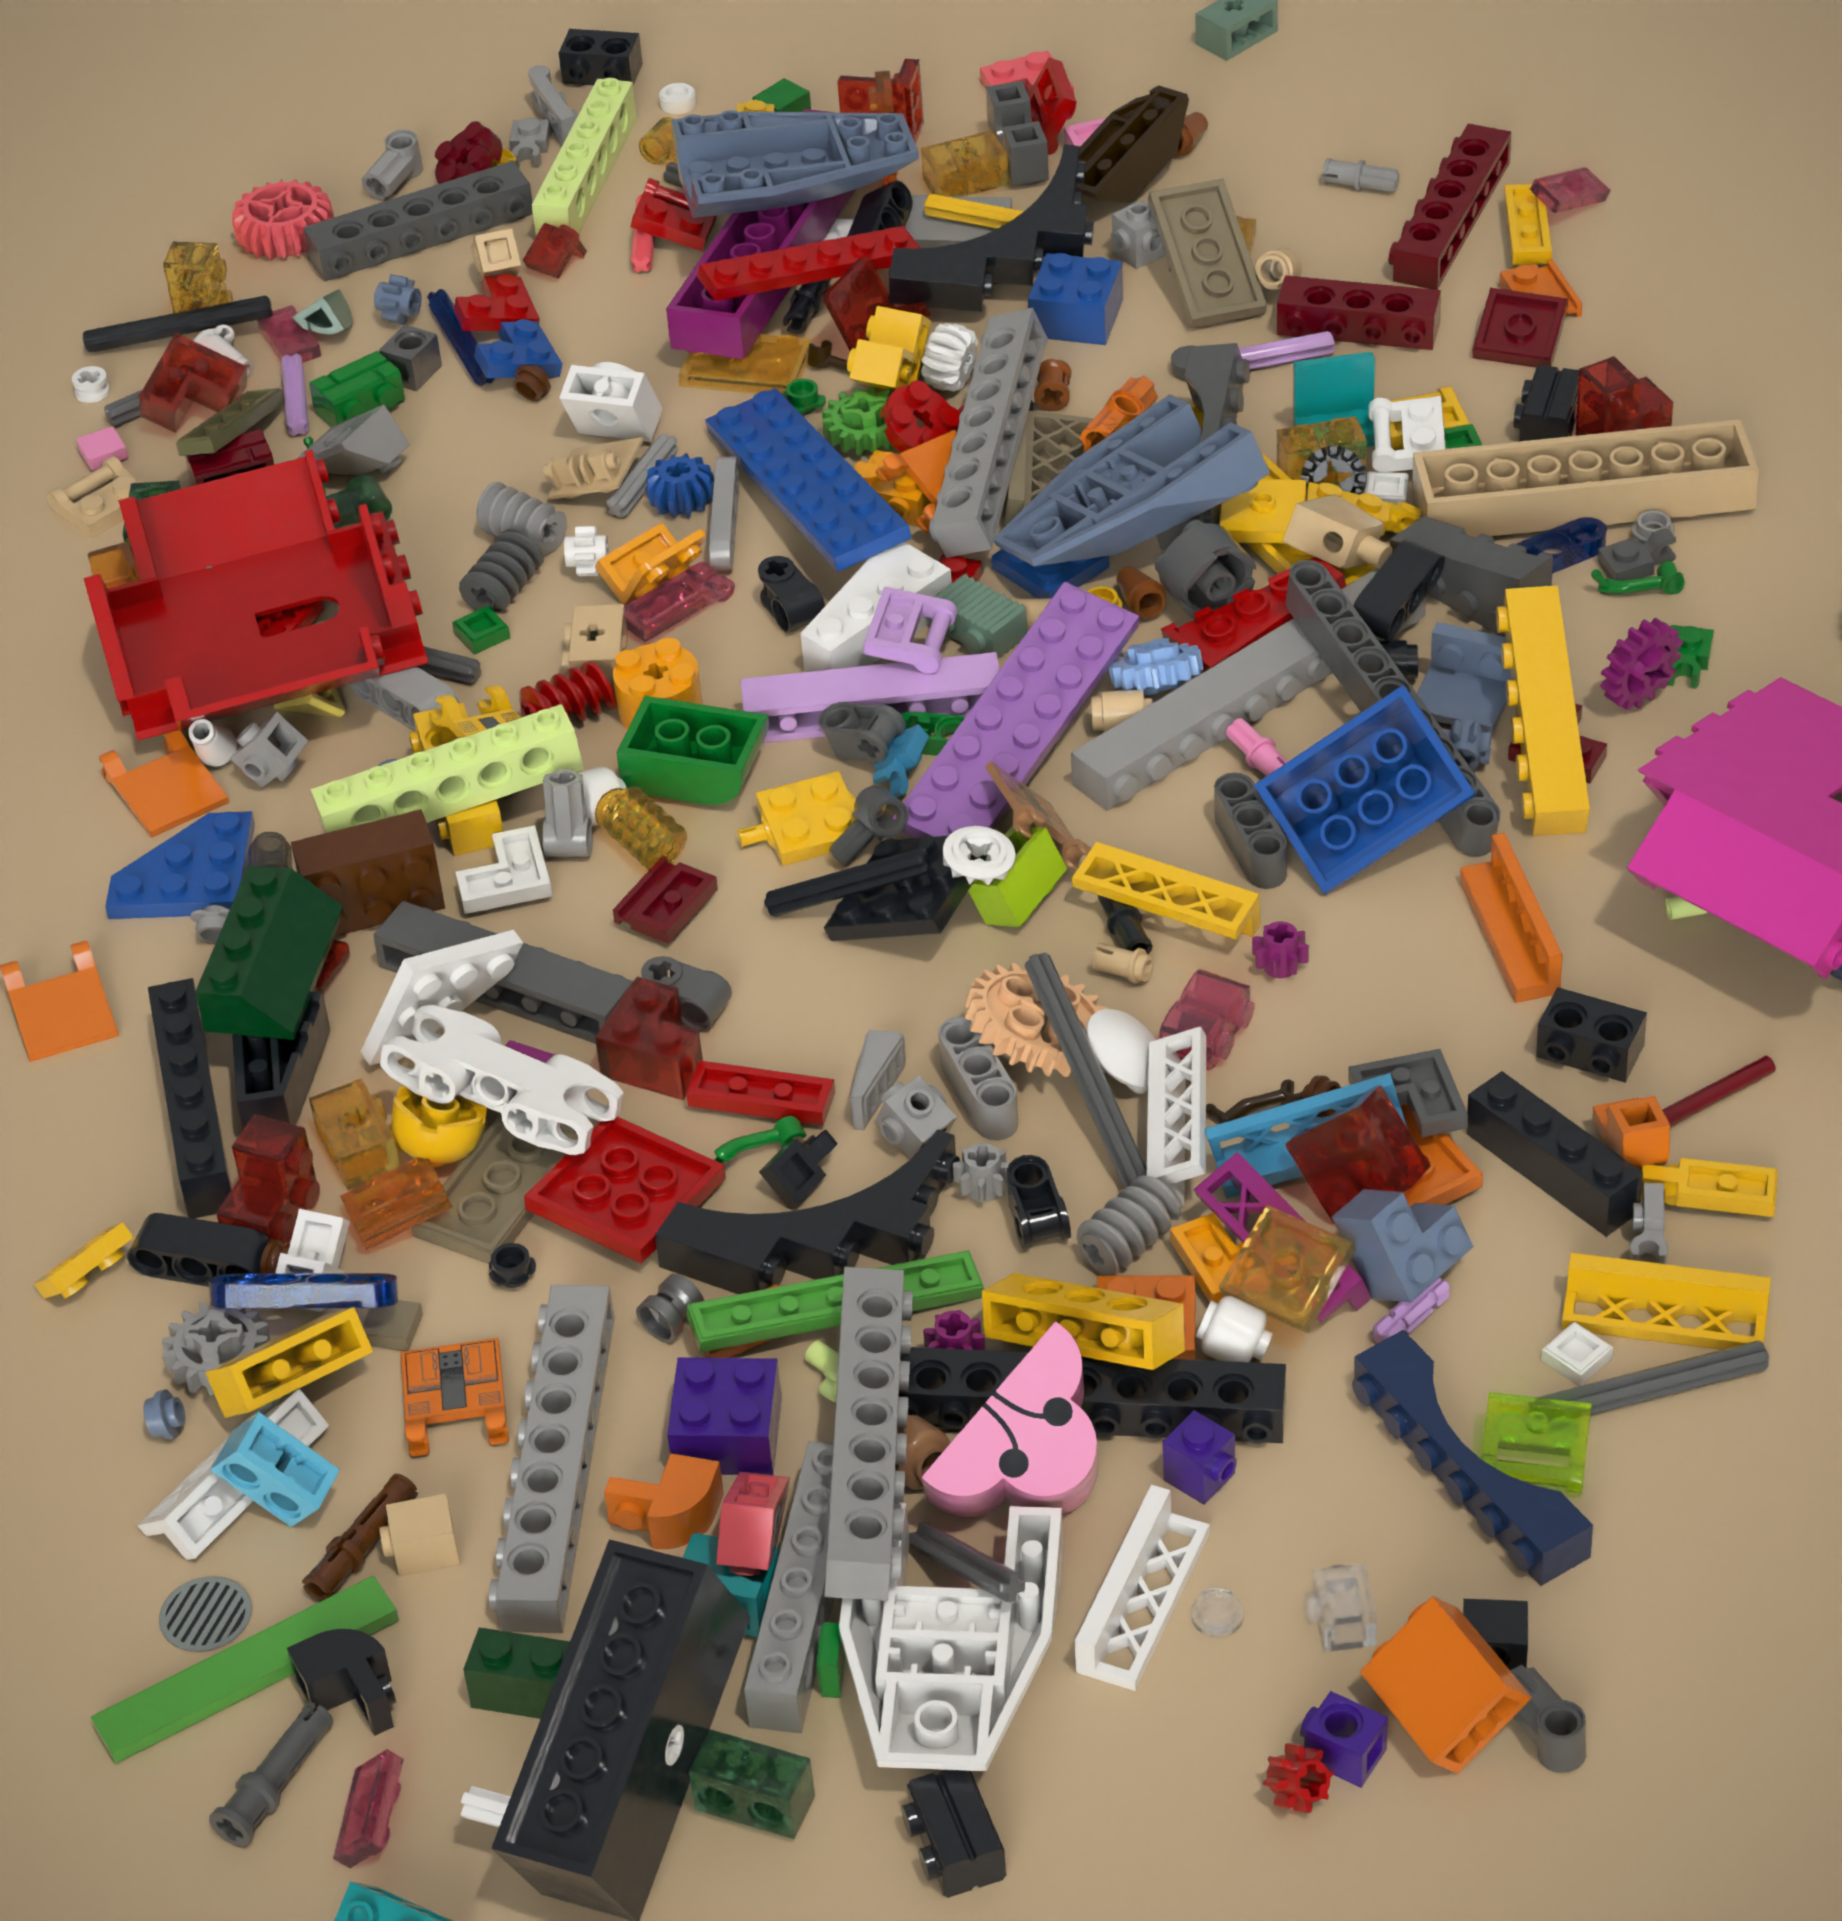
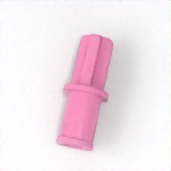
[1226,718,1288,776]

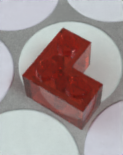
[139,332,247,433]
[1575,356,1673,436]
[595,976,703,1101]
[216,1114,320,1246]

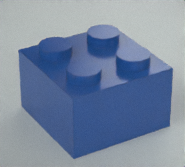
[1028,253,1123,345]

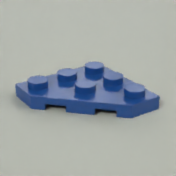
[105,811,255,919]

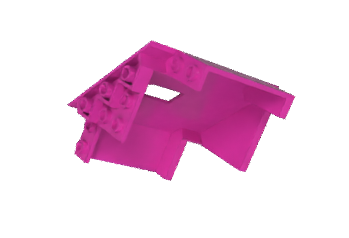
[1627,677,1842,980]

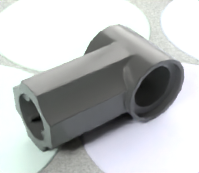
[1511,1665,1586,1772]

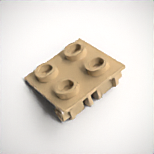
[543,437,644,500]

